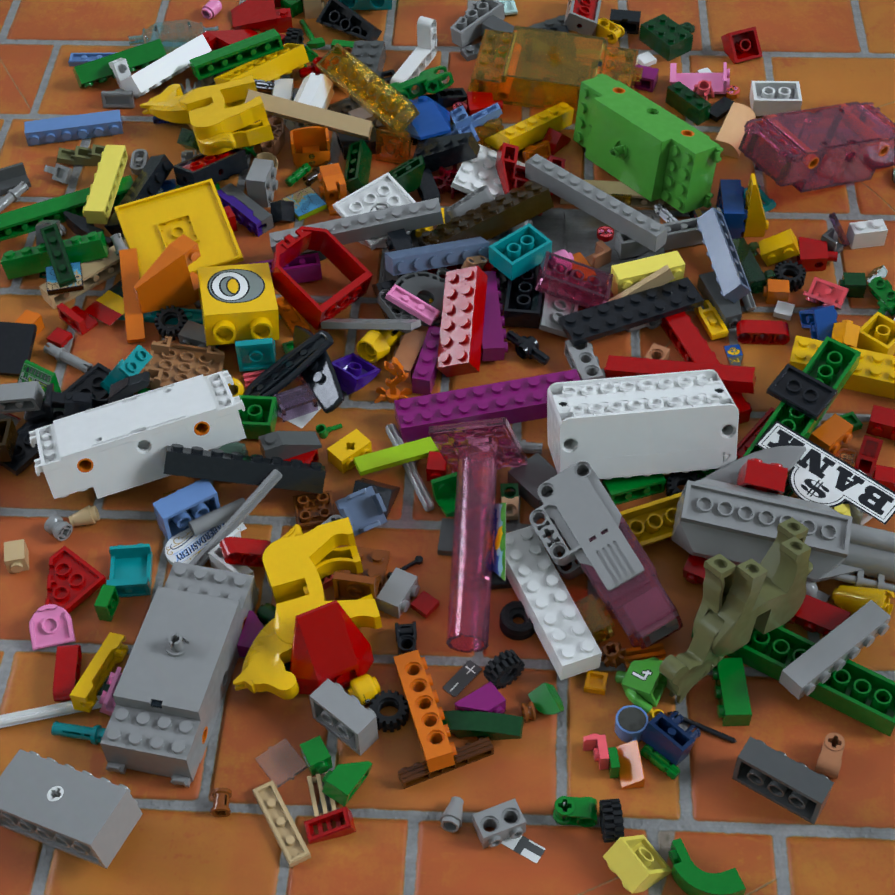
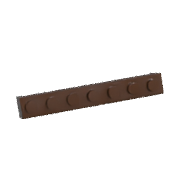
[398,737,494,789]

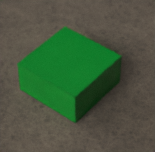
[94,584,120,622]

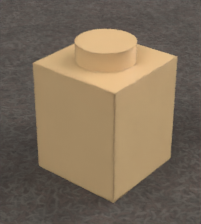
[4,539,29,573]

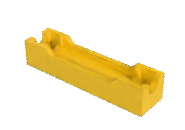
[70,632,129,713]

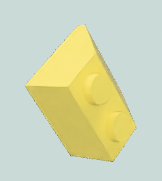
[603,835,672,894]

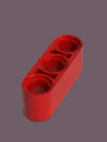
[736,320,790,345]
[219,537,271,567]
[53,644,82,702]

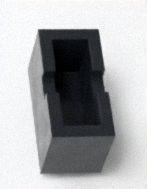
[610,9,641,34]

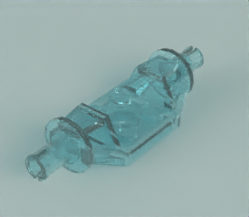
[128,19,219,53]

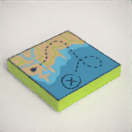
[282,186,327,221]

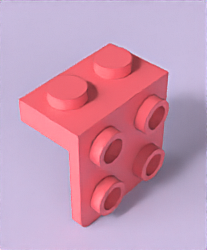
[803,277,849,309]

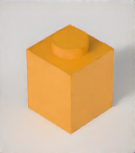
[831,320,860,348]

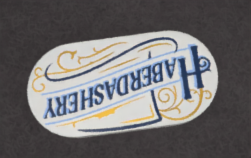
[165,522,241,566]

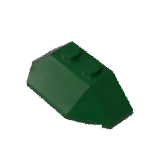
[389,155,425,193]

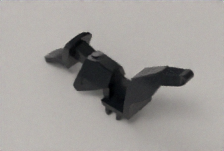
[24,371,150,422]

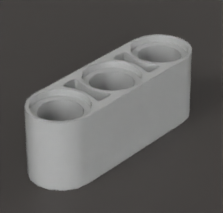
[446,185,494,219]

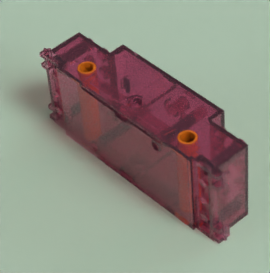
[738,102,895,193]

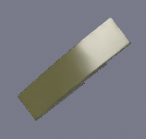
[56,144,105,166]

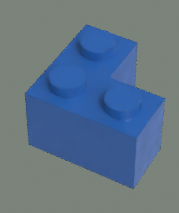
[799,305,838,341]

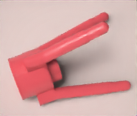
[693,80,715,101]

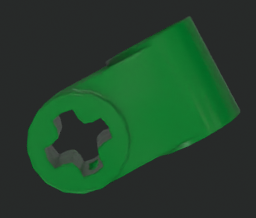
[553,796,597,827]

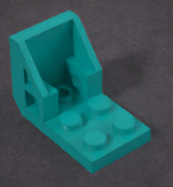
[235,338,276,372]

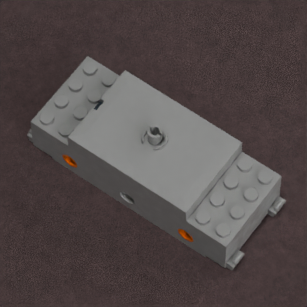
[100,561,259,787]

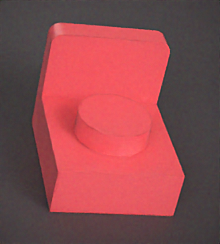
[583,734,609,770]

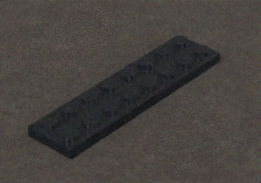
[558,277,704,346]
[0,363,111,476]

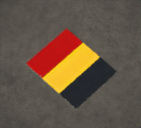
[84,279,125,326]

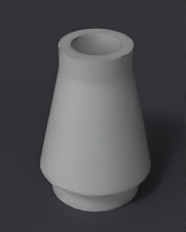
[440,796,464,832]

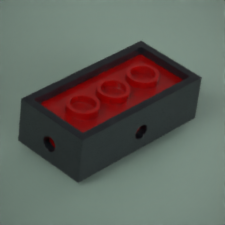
[173,148,248,187]

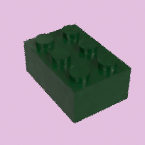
[639,14,693,61]

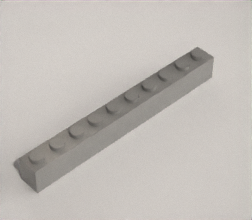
[525,154,668,252]
[269,198,444,254]

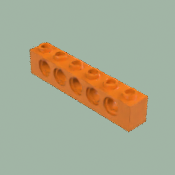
[393,650,457,773]

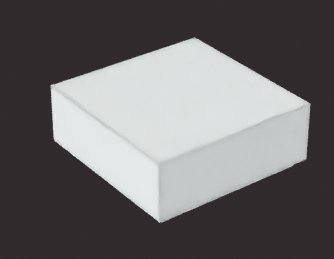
[635,51,657,67]
[773,300,795,321]

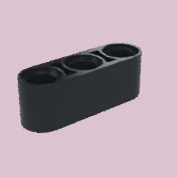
[417,168,441,203]

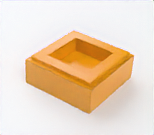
[583,670,608,695]

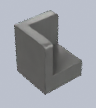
[821,228,844,254]

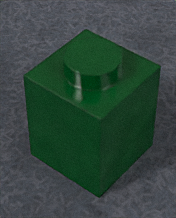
[838,272,867,298]

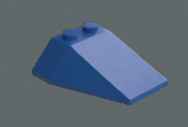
[386,96,451,140]

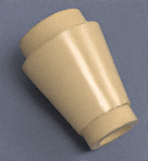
[69,505,100,527]

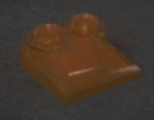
[375,129,411,165]

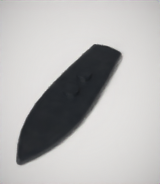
[293,325,344,414]
[243,330,334,397]

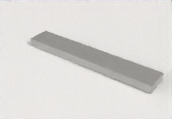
[321,318,421,330]

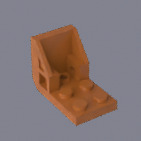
[332,547,390,604]

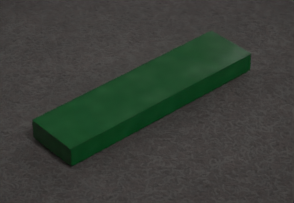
[40,223,77,288]

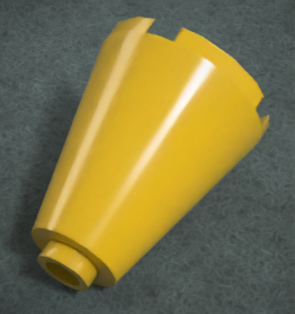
[832,585,895,615]

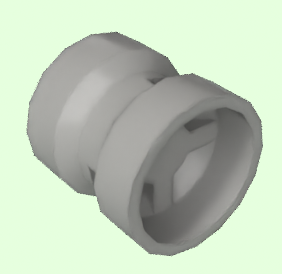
[44,514,73,541]

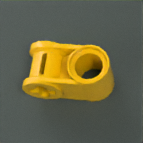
[596,18,625,44]

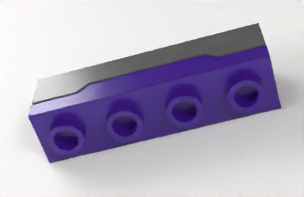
[217,183,274,237]

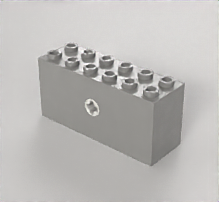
[0,749,143,869]

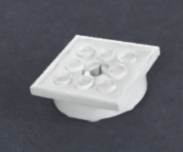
[333,172,416,251]

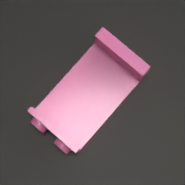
[670,62,730,94]

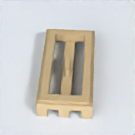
[307,772,337,817]

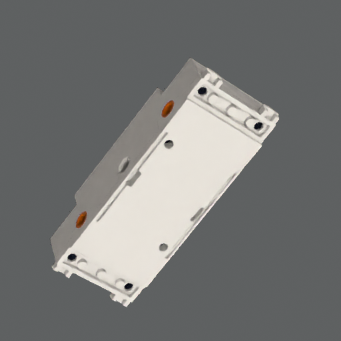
[29,370,246,499]

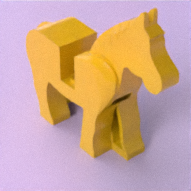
[140,75,274,156]
[233,517,382,700]

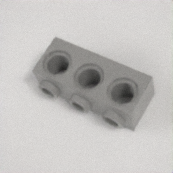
[564,340,605,380]

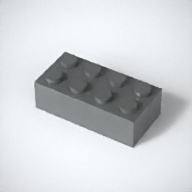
[344,40,386,94]
[732,737,834,824]

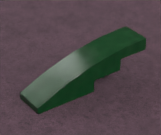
[442,710,524,740]

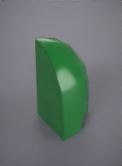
[528,682,564,715]

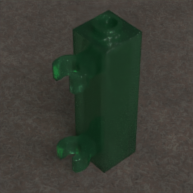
[732,237,775,294]

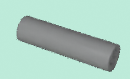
[188,497,245,536]

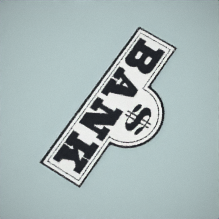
[756,421,895,525]

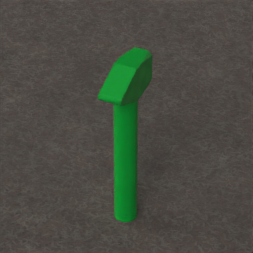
[299,19,325,49]

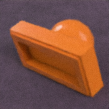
[522,140,551,163]

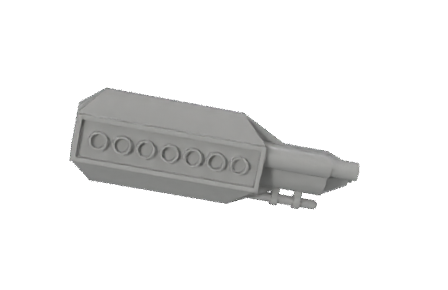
[671,478,895,593]

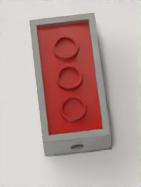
[563,0,602,37]

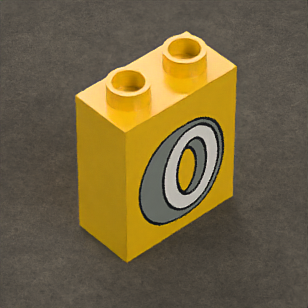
[197,262,279,346]

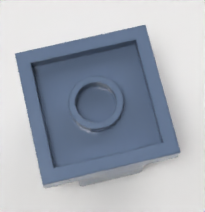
[335,486,388,536]

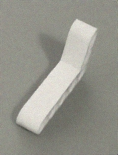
[390,16,437,84]

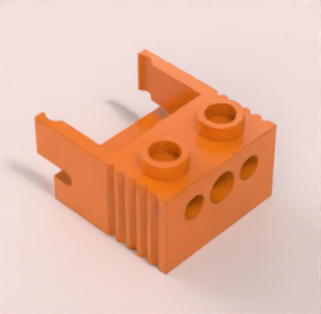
[317,163,347,216]

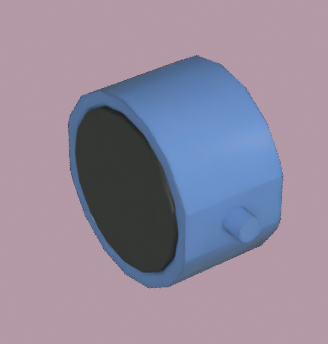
[615,705,648,743]

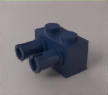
[640,711,701,766]

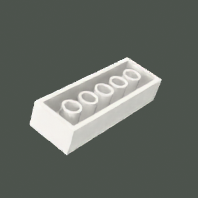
[119,34,212,99]

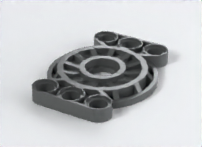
[377,268,449,333]

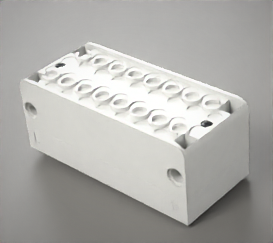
[547,369,739,480]

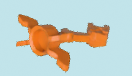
[374,357,412,403]

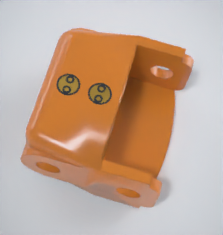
[290,126,331,168]

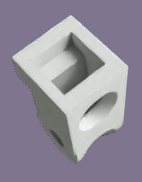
[109,58,131,89]

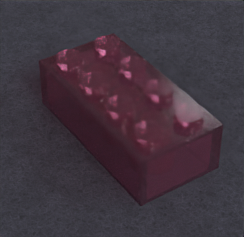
[535,251,613,308]

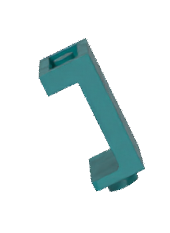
[100,345,153,393]
[106,543,153,598]

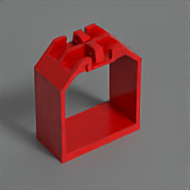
[271,226,373,330]

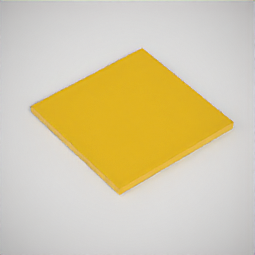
[114,178,244,279]

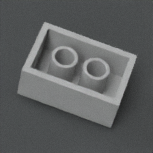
[310,679,379,756]

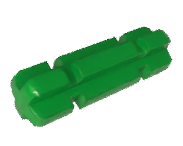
[285,163,311,187]
[640,744,680,779]

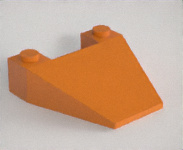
[133,234,201,313]

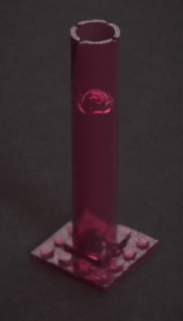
[428,417,528,653]

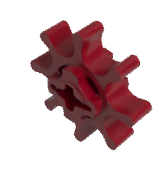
[433,164,468,199]

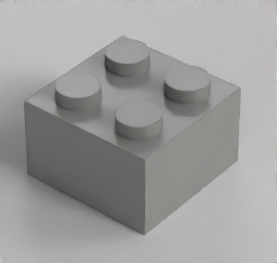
[245,158,278,207]

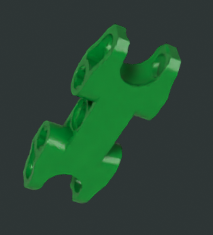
[375,65,454,111]

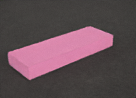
[385,284,441,326]

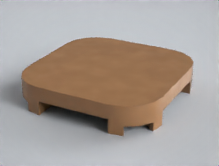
[144,336,225,390]

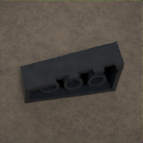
[316,0,382,41]
[413,132,480,172]

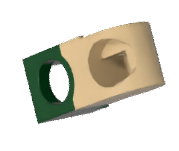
[500,483,519,520]

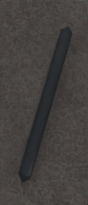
[667,711,737,743]

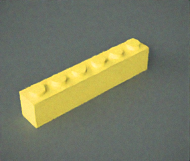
[83,145,128,224]

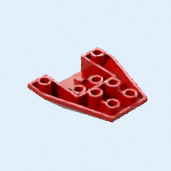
[290,600,374,695]

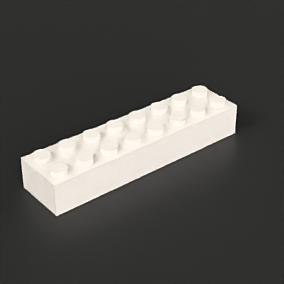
[506,525,602,680]

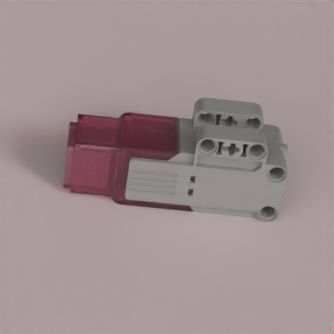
[529,461,683,650]

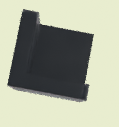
[270,200,295,223]

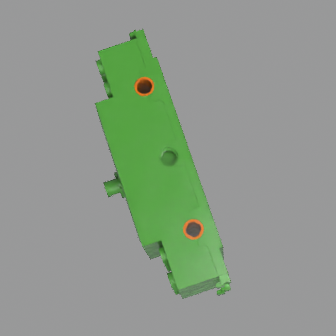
[573,73,724,214]

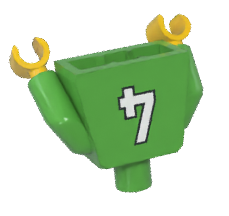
[615,657,667,720]

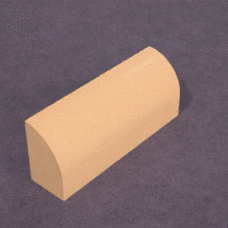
[715,102,756,159]

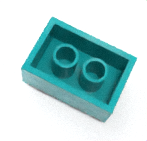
[489,223,552,281]

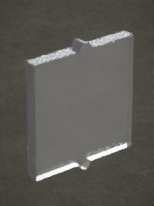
[255,738,308,788]

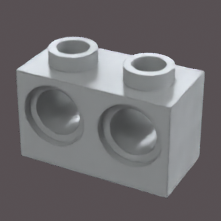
[473,798,526,849]

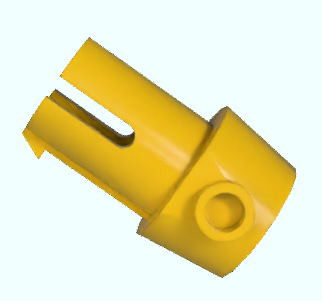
[356,330,404,363]

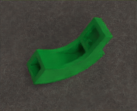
[668,838,746,895]

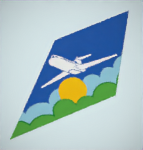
[481,503,506,581]

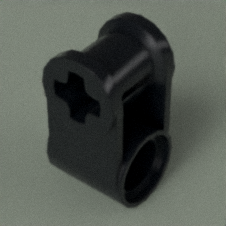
[395,621,417,655]

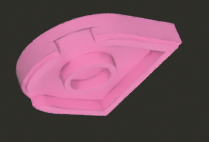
[29,604,76,651]

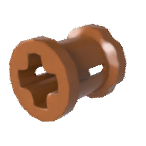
[210,788,232,817]

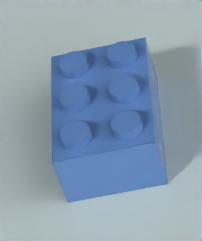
[152,479,220,541]

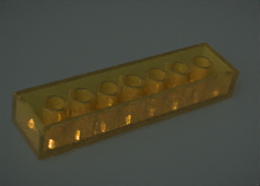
[316,43,420,136]

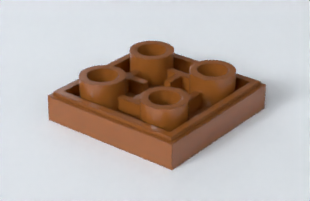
[293,490,335,530]

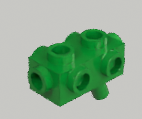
[868,276,895,316]

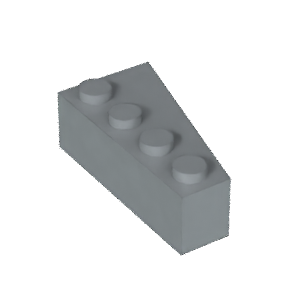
[450,0,505,48]

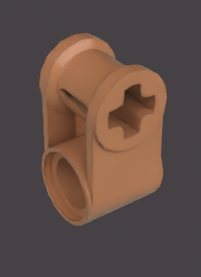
[815,732,845,779]

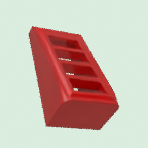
[304,806,356,844]

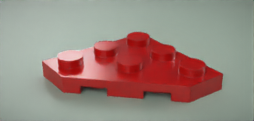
[45,545,106,613]

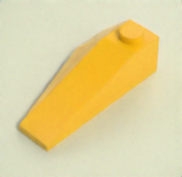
[743,173,769,237]

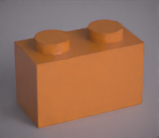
[810,413,853,454]

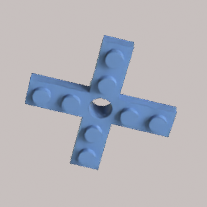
[428,102,503,142]

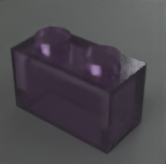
[274,383,318,422]

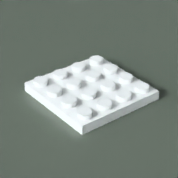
[451,144,525,200]

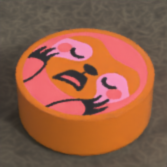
[724,85,741,99]

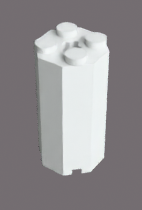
[285,73,334,131]

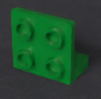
[431,468,483,517]

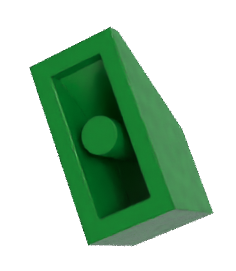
[322,761,373,807]

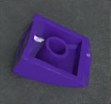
[332,353,381,395]

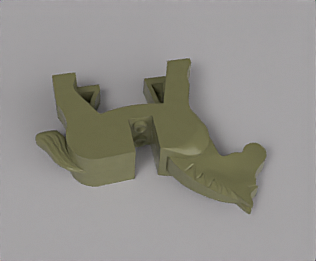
[659,517,813,704]

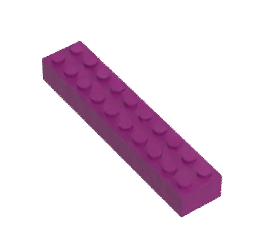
[394,369,580,443]

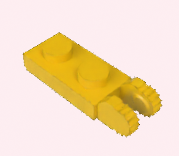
[693,300,729,340]

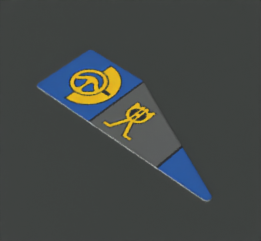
[724,344,743,366]

